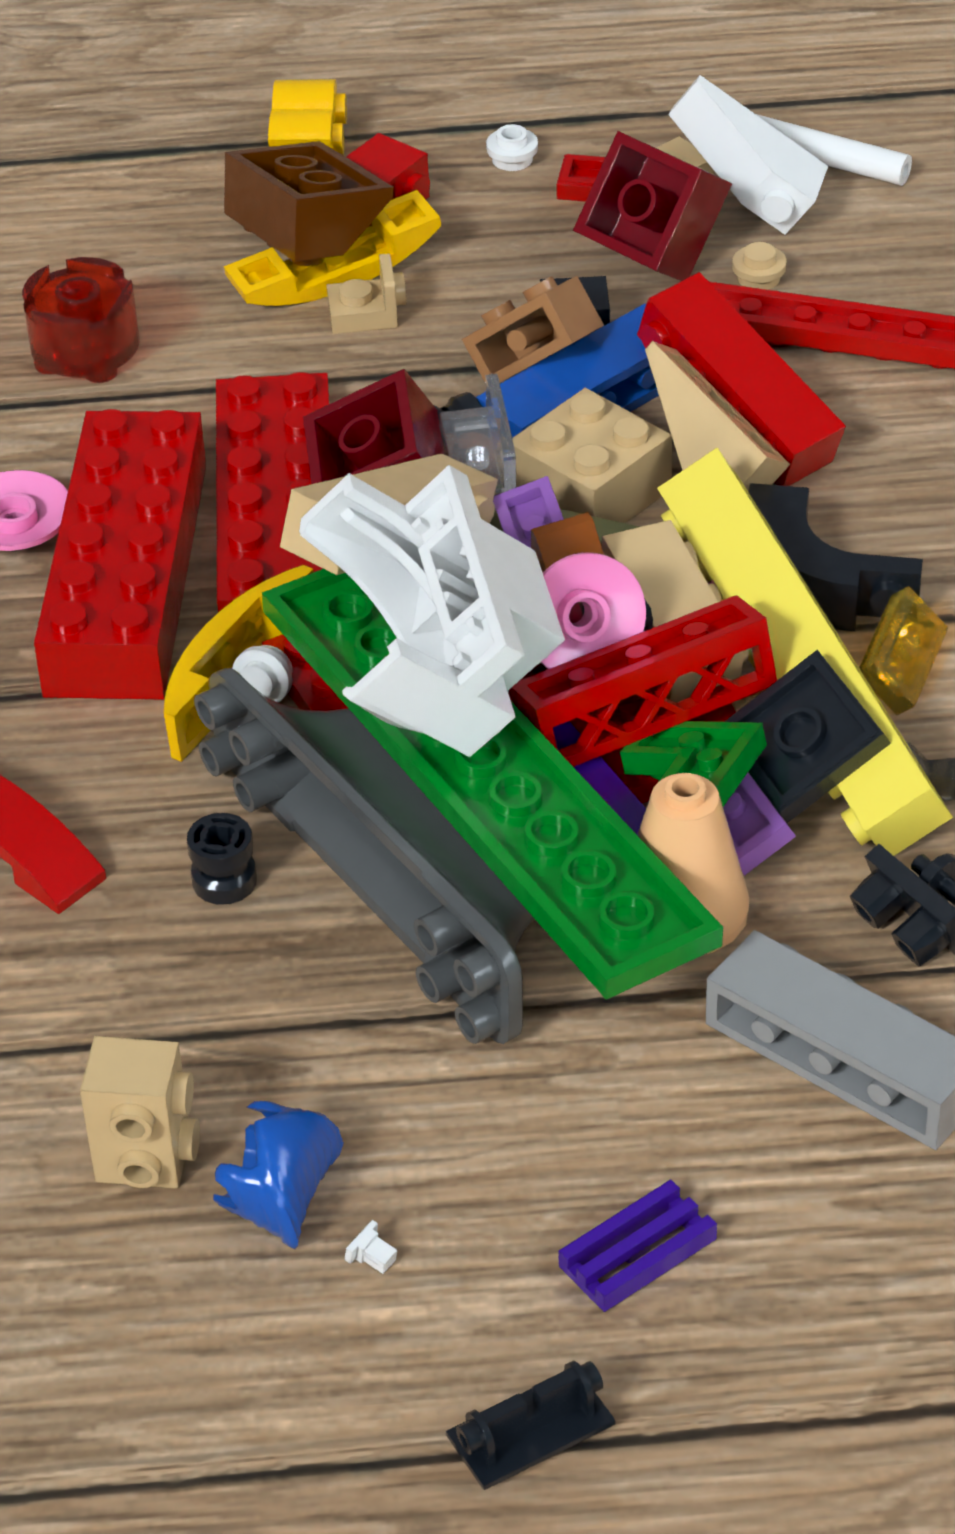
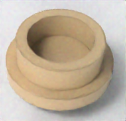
[732,242,787,290]

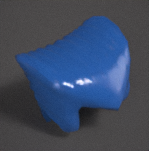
[213,1101,344,1249]

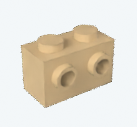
[80,1036,200,1189]

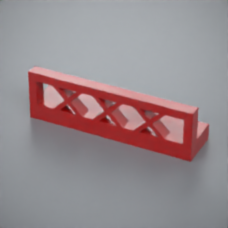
[510,595,777,767]

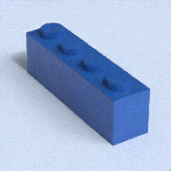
[476,303,659,462]

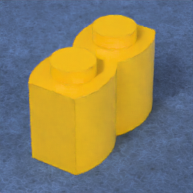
[268,79,347,155]

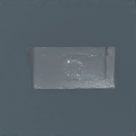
[440,374,516,496]

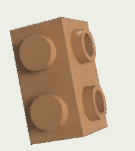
[462,276,604,389]

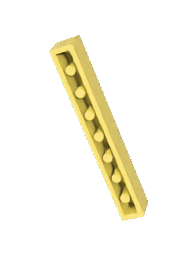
[657,448,953,856]

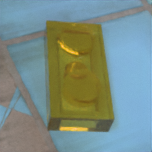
[859,586,948,715]

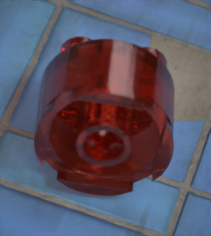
[22,257,140,383]

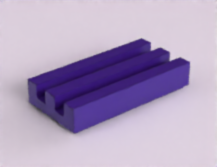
[558,1179,717,1312]

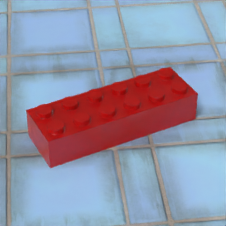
[34,409,206,700]

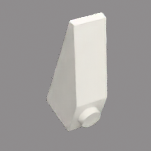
[669,75,828,235]

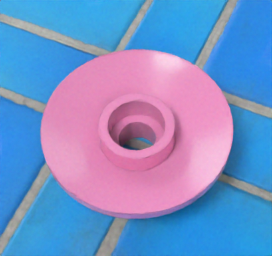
[0,470,68,551]
[540,552,646,669]

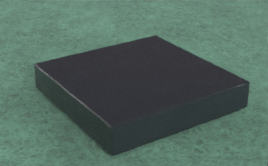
[724,650,891,823]

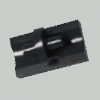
[850,844,955,967]

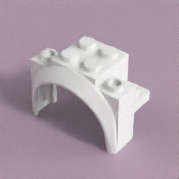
[299,465,565,757]

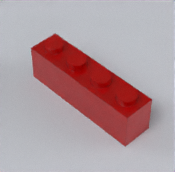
[637,272,846,486]

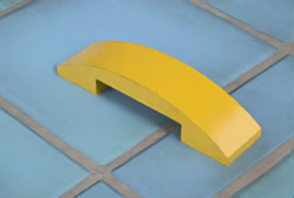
[223,190,442,306]
[164,565,314,762]

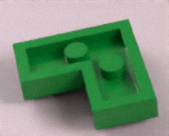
[620,721,767,807]

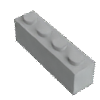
[706,930,955,1150]

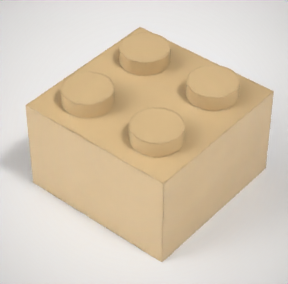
[507,388,672,523]

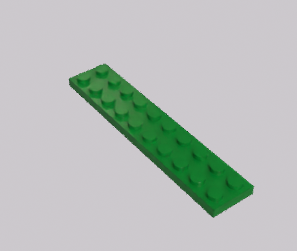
[262,569,723,1000]

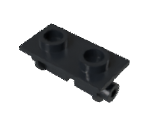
[446,1360,616,1490]

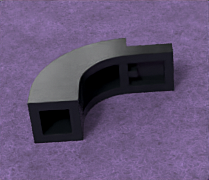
[749,483,923,632]

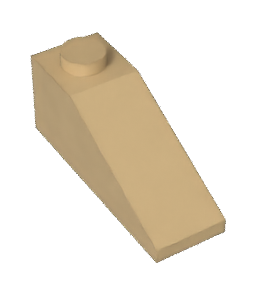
[645,341,790,492]

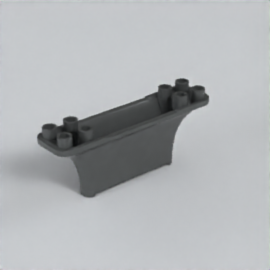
[194,668,534,1044]

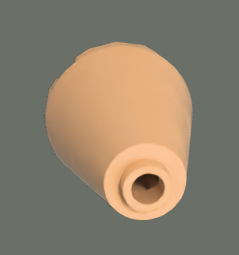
[637,773,749,954]

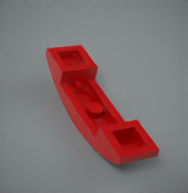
[0,775,106,914]

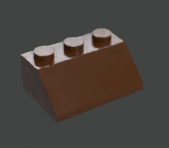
[224,141,393,266]

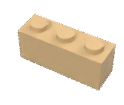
[601,520,749,702]

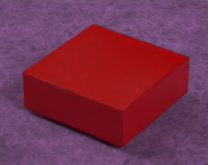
[556,154,605,202]

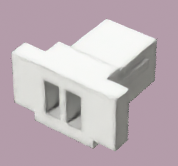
[345,1220,397,1274]

